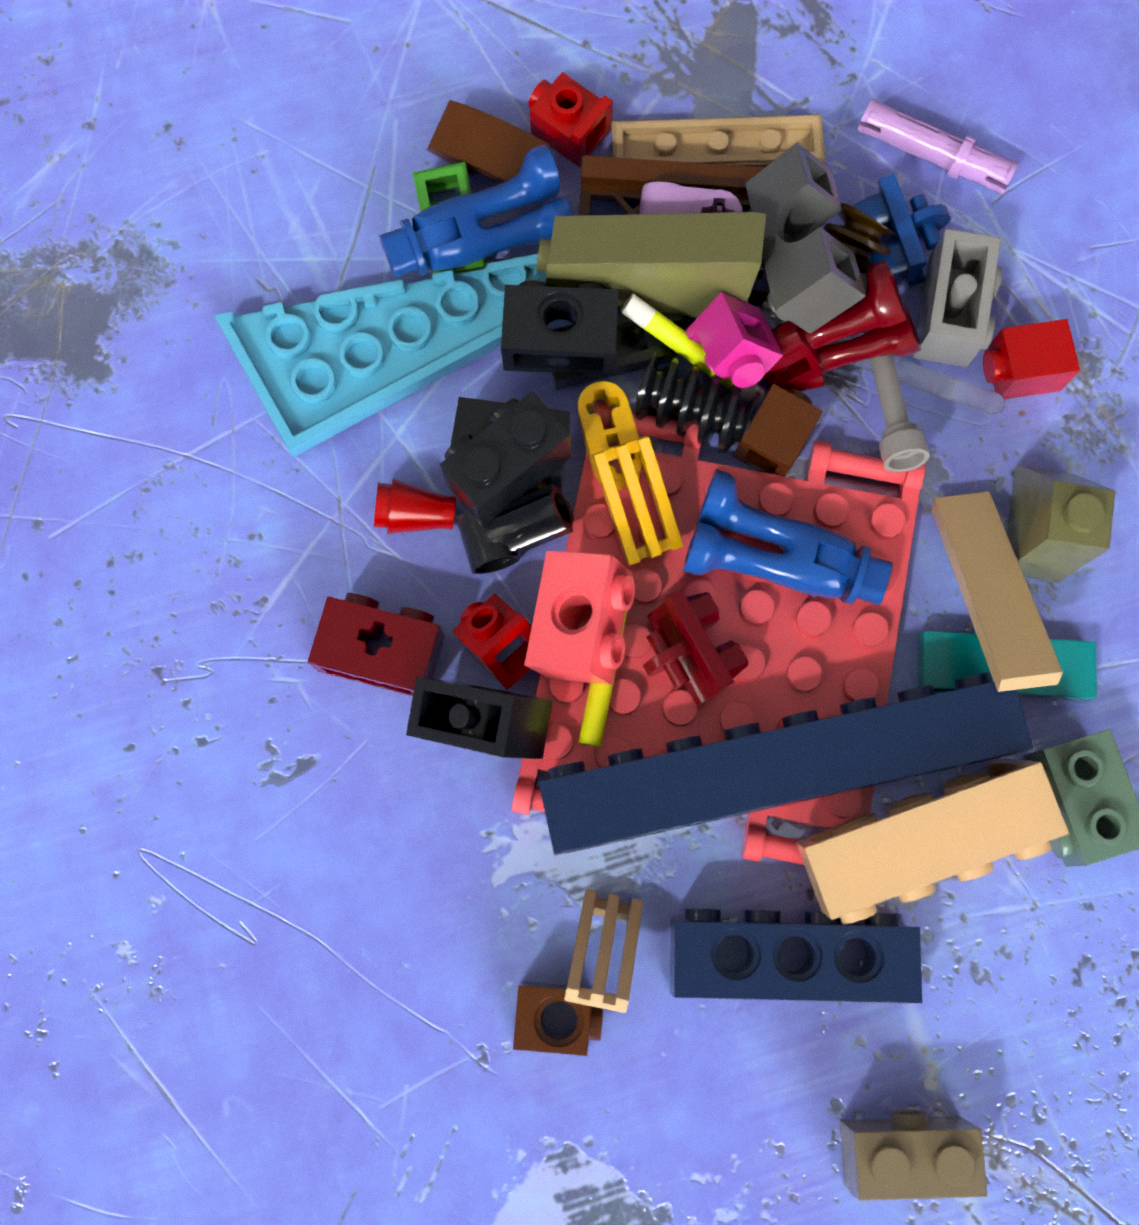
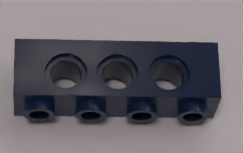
[670,909,922,1003]

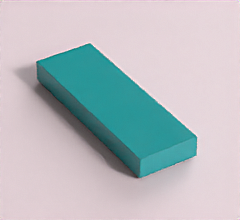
[918,631,1097,701]

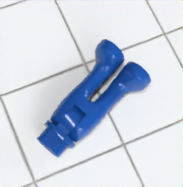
[379,144,575,277]
[682,469,893,605]

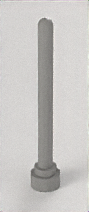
[860,273,930,473]

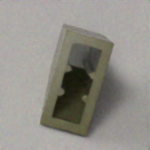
[1007,464,1116,582]

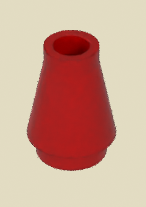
[373,479,456,534]

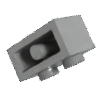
[913,228,1002,368]

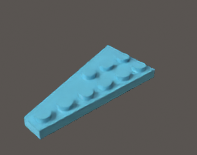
[213,254,546,458]

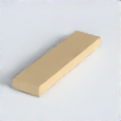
[611,114,825,167]
[931,491,1063,692]

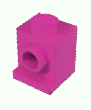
[686,291,783,388]

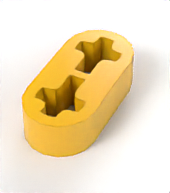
[578,381,643,490]

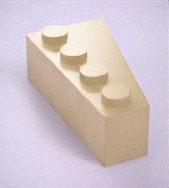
[796,758,1069,924]

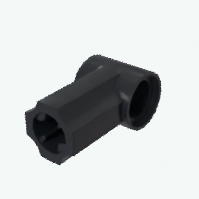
[456,484,574,574]

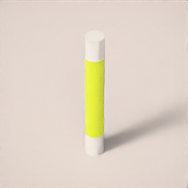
[620,293,766,405]

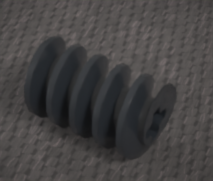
[635,351,761,454]

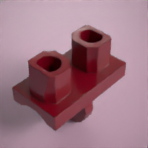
[643,589,749,707]

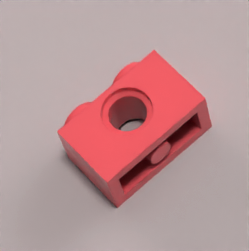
[524,551,635,685]

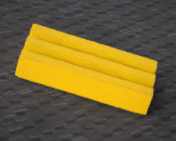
[591,436,684,566]

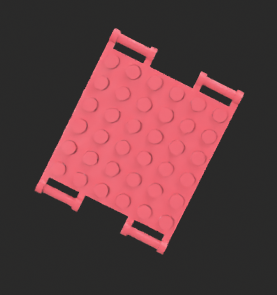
[512,400,926,865]

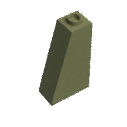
[536,212,766,318]

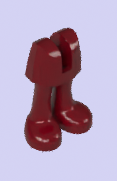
[763,259,922,392]

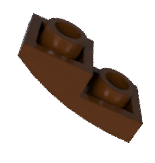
[426,100,551,184]

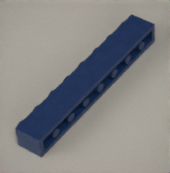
[538,672,1034,856]

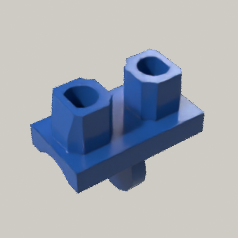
[853,173,951,287]

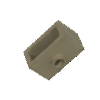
[840,1109,988,1201]

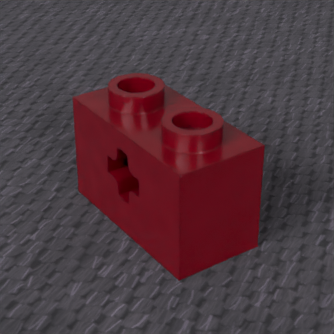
[307,593,445,697]

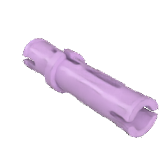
[857,98,1019,195]

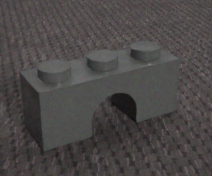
[745,143,866,334]

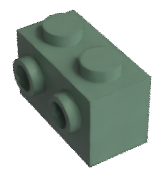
[1024,729,1139,867]

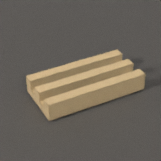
[564,889,644,1013]

